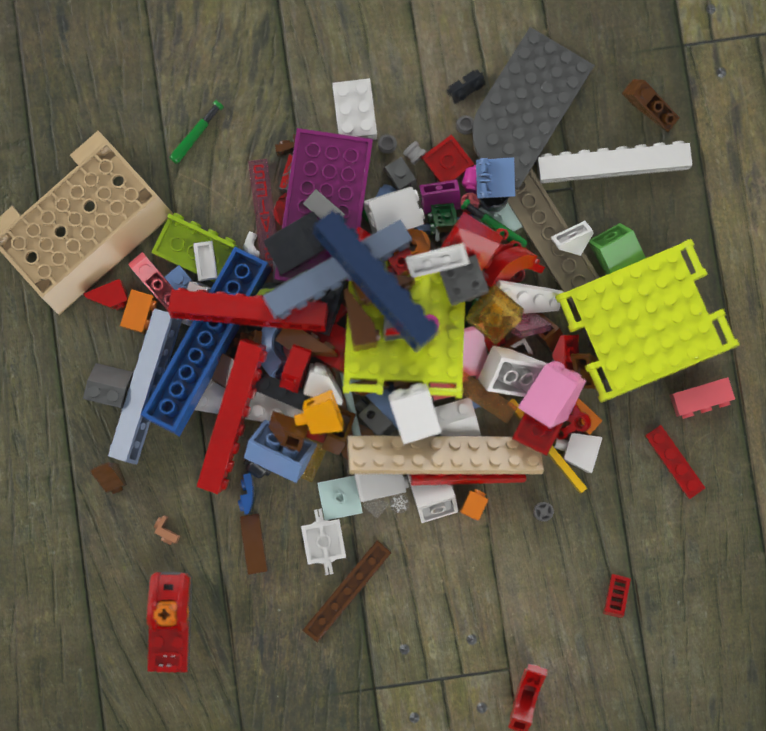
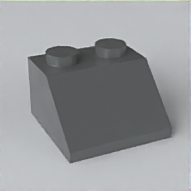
[83,363,133,409]

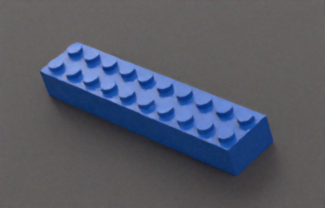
[141,247,272,437]

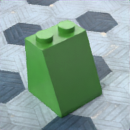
[588,223,646,275]

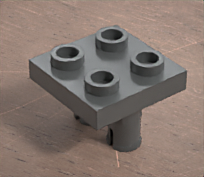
[440,255,489,306]

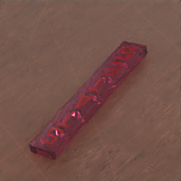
[248,159,277,273]

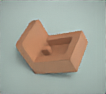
[154,515,181,545]

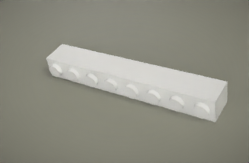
[536,141,692,183]

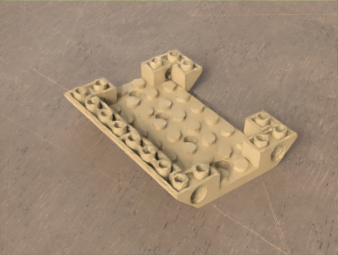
[0,131,173,315]

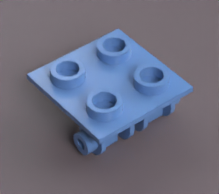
[476,158,515,198]

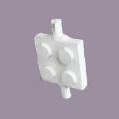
[301,509,346,575]

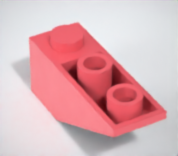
[128,252,175,311]

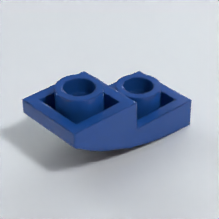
[238,473,254,514]

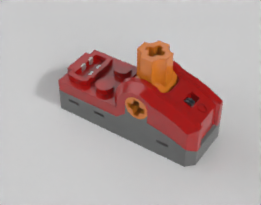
[147,571,193,673]

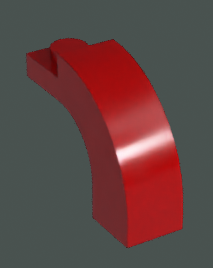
[482,246,545,288]
[508,664,548,731]

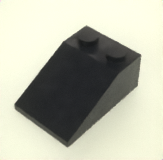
[263,211,327,275]

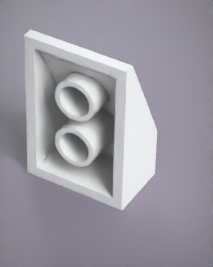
[478,346,548,397]
[434,397,481,436]

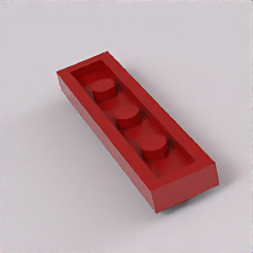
[645,425,705,499]

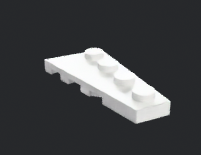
[484,280,563,317]

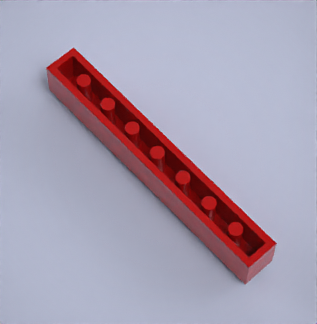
[168,288,328,332]
[196,338,268,494]

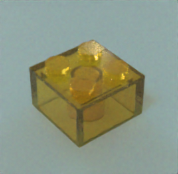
[466,284,524,344]

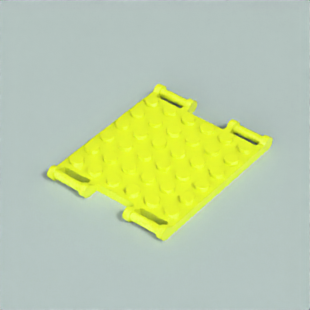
[555,239,740,403]
[343,260,465,398]

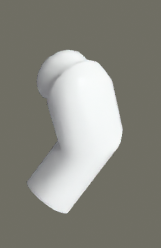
[243,231,260,258]

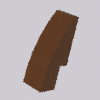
[240,513,268,575]

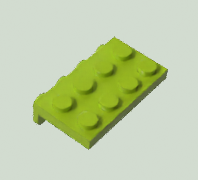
[151,213,238,283]

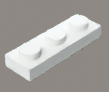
[406,243,469,278]

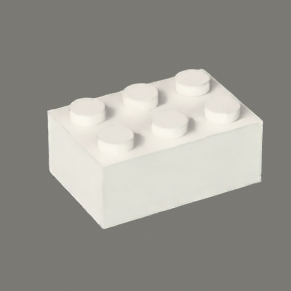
[332,78,377,140]

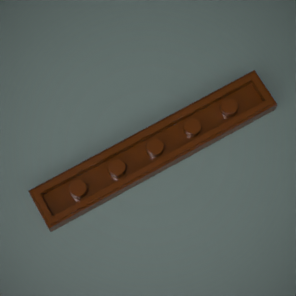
[303,540,392,643]

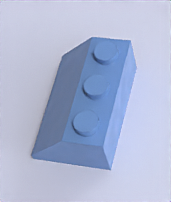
[244,420,317,483]

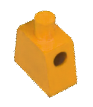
[294,390,344,434]

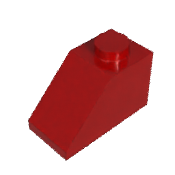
[84,279,129,311]
[279,344,312,393]

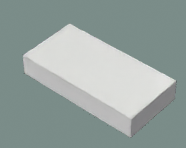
[193,241,218,282]

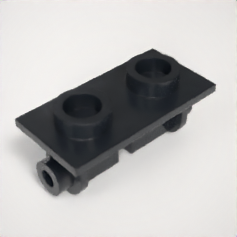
[446,70,486,104]

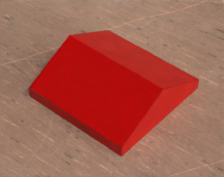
[552,335,579,371]

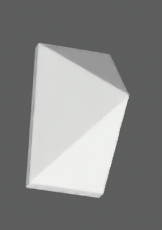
[551,221,594,256]

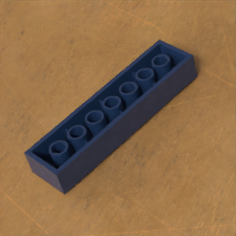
[313,210,439,353]

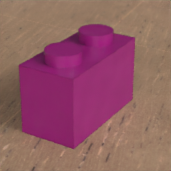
[419,180,461,214]

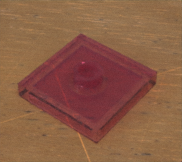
[497,313,551,338]

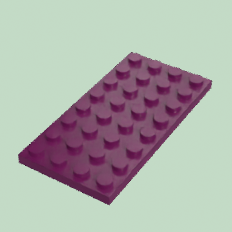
[274,128,373,289]

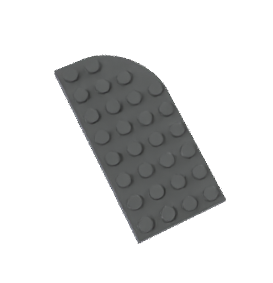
[472,27,594,190]

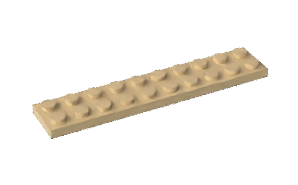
[347,436,544,474]

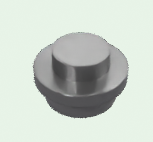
[456,115,474,134]
[378,134,397,154]

